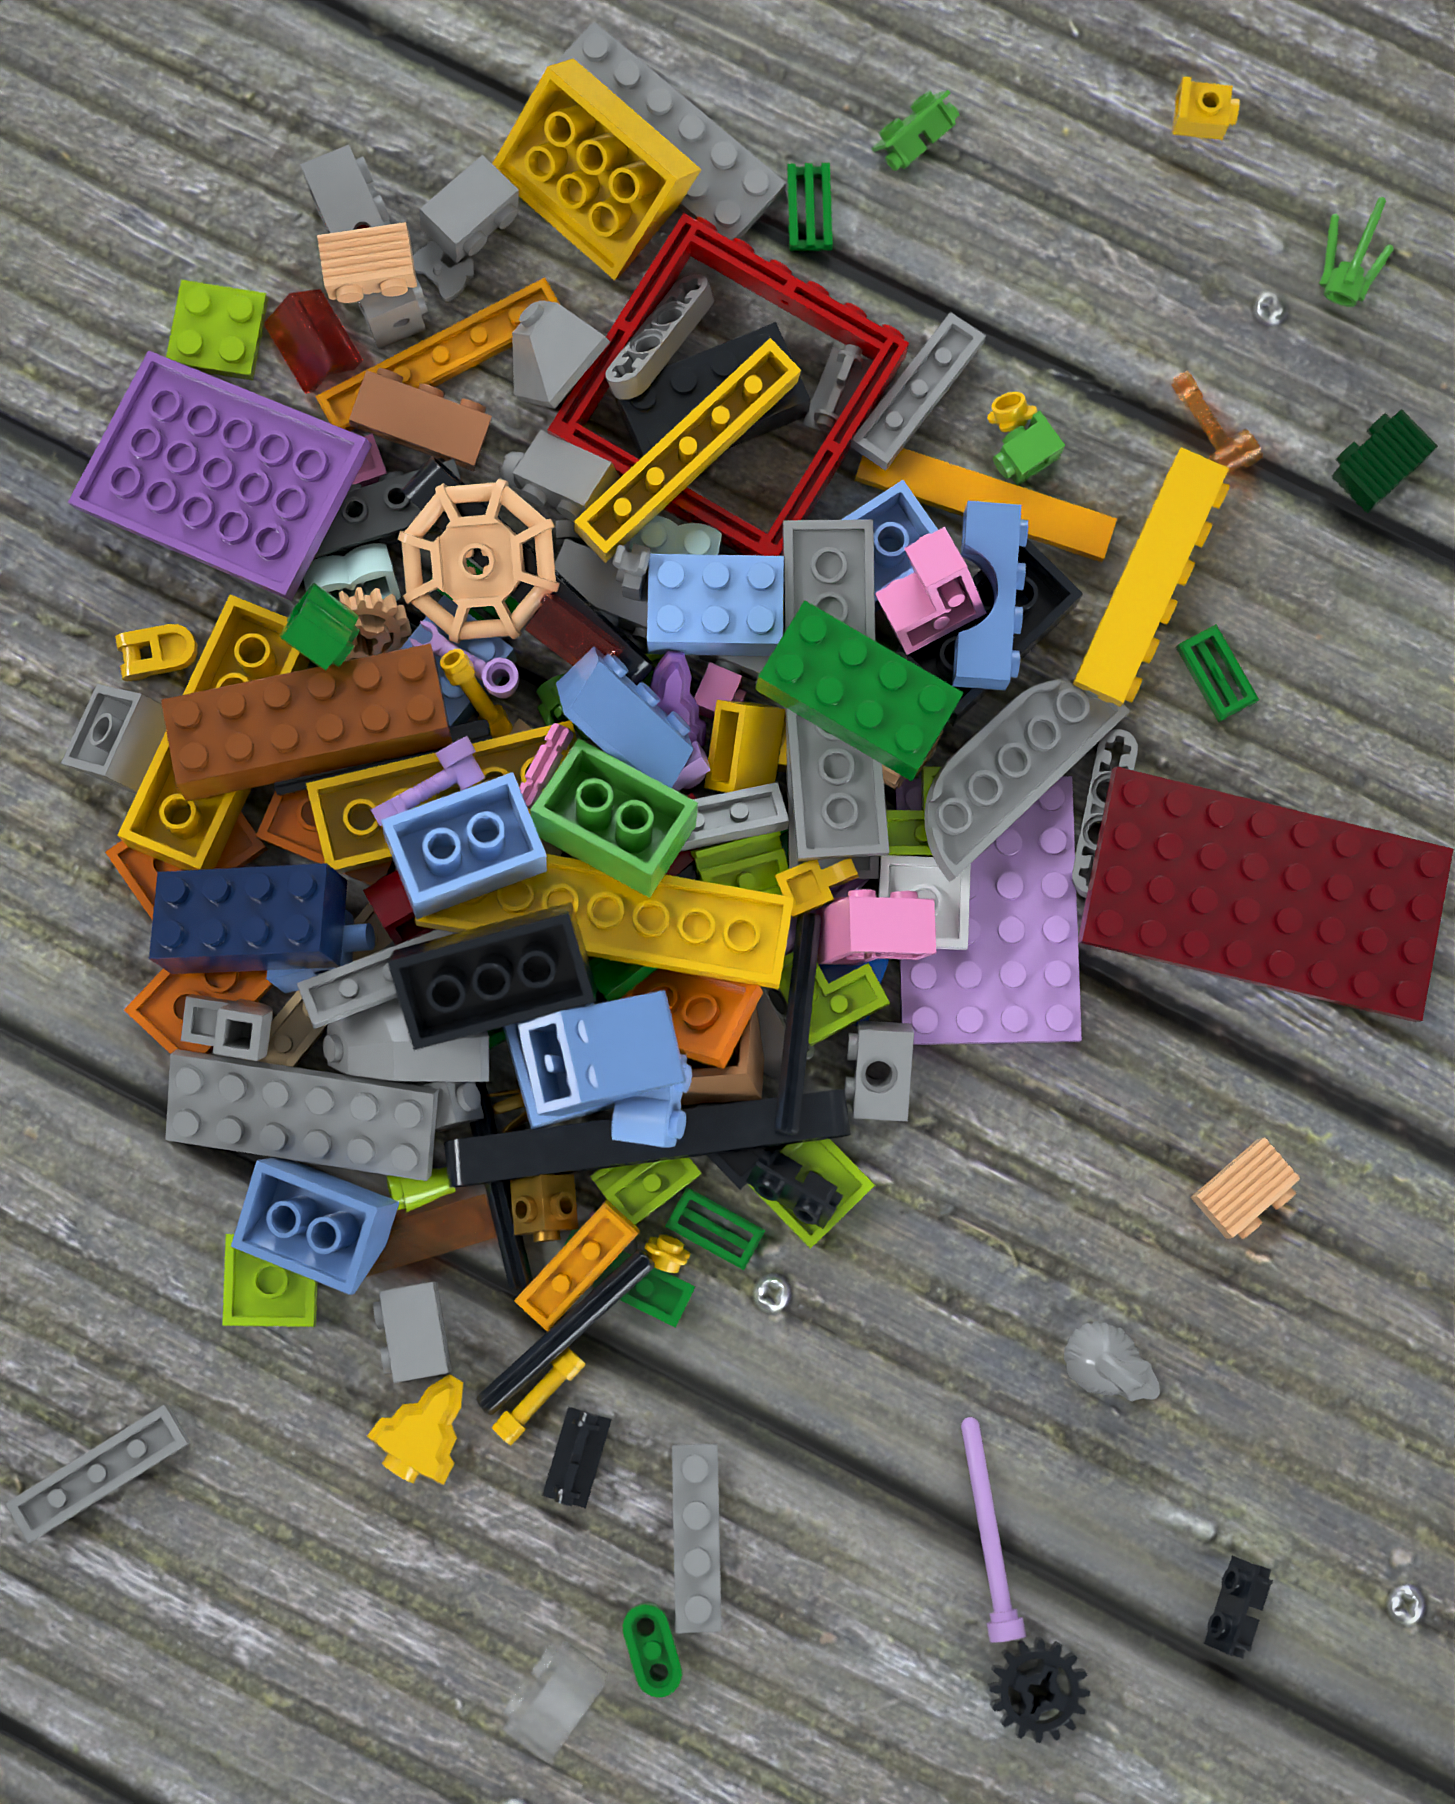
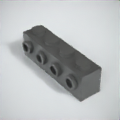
[313,458,461,560]

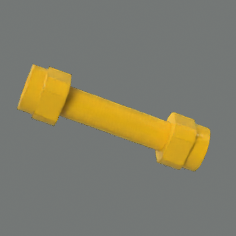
[440,649,513,739]
[491,1347,586,1446]

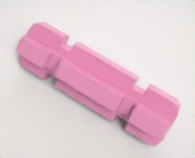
[519,723,573,809]

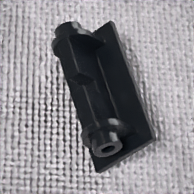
[746,1148,844,1229]
[542,1406,612,1509]
[1204,1556,1273,1659]

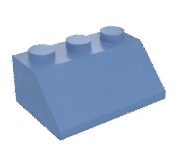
[556,646,694,788]
[231,1157,399,1295]

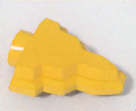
[367,1374,464,1485]

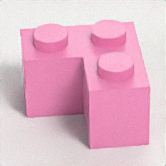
[875,527,986,655]
[816,889,936,965]

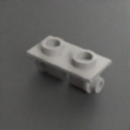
[802,344,873,435]

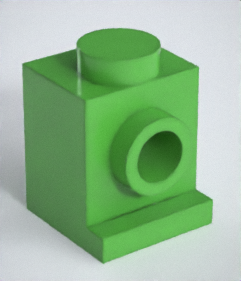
[993,411,1065,486]

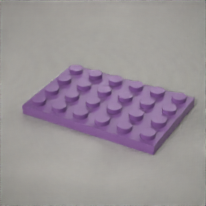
[68,351,372,601]

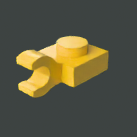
[775,858,859,918]

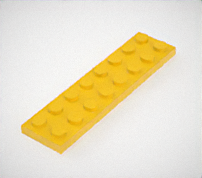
[415,854,794,989]

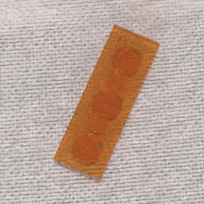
[366,1194,497,1277]

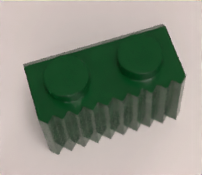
[1332,409,1438,513]

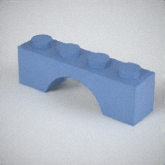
[952,501,1028,690]

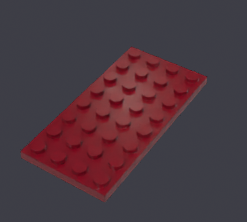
[1078,767,1454,1022]

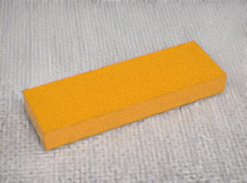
[514,1200,641,1332]

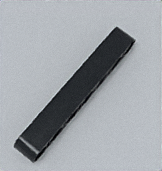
[402,456,655,685]

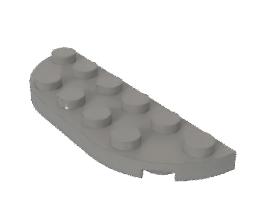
[924,680,1130,882]

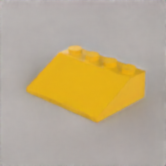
[492,58,702,280]

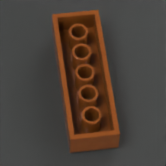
[161,643,453,802]

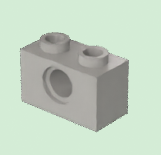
[844,1020,914,1122]

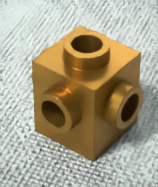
[510,1174,579,1243]

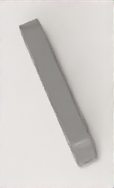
[606,274,715,399]
[1072,729,1138,898]

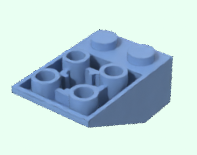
[518,991,687,1117]

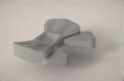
[413,241,474,302]

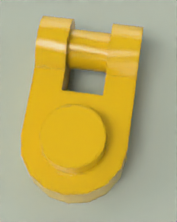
[115,624,198,681]

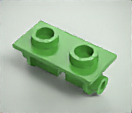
[871,90,959,171]

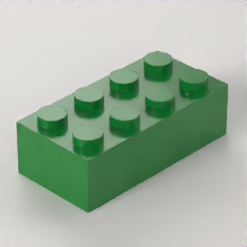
[755,600,963,781]

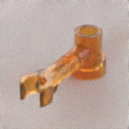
[1171,370,1263,476]

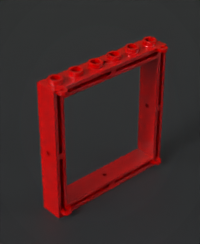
[547,213,909,556]

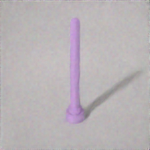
[961,1417,1026,1643]

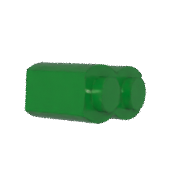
[280,583,360,671]

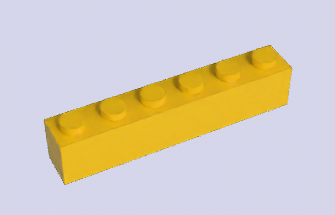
[574,338,801,563]
[1072,447,1230,707]

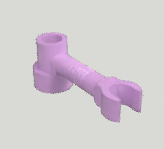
[410,621,519,698]
[371,736,486,826]

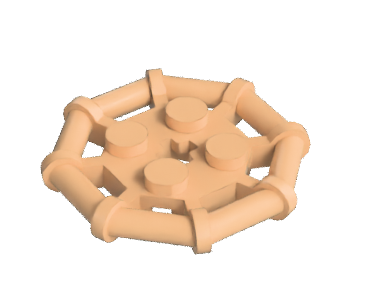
[398,478,560,644]

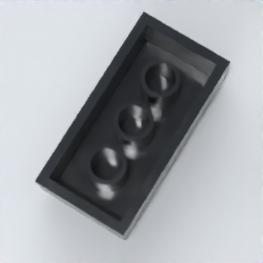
[615,322,811,459]
[896,539,1083,726]
[387,902,597,1050]

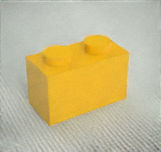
[704,699,785,793]

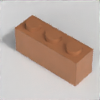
[349,368,492,472]

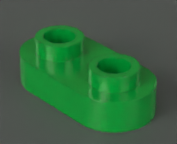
[622,1603,682,1698]

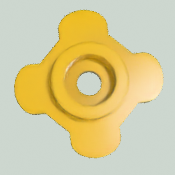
[987,392,1038,432]
[644,1234,691,1273]

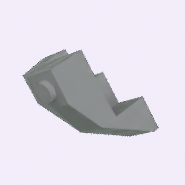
[323,929,489,1082]

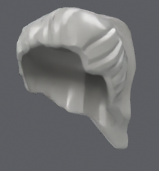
[1064,1321,1160,1401]

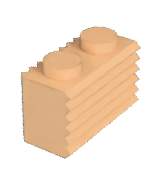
[317,222,417,303]
[1191,1137,1300,1239]

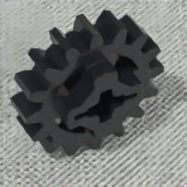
[987,1637,1090,1743]

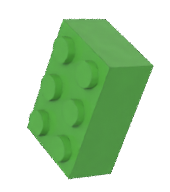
[530,738,698,898]

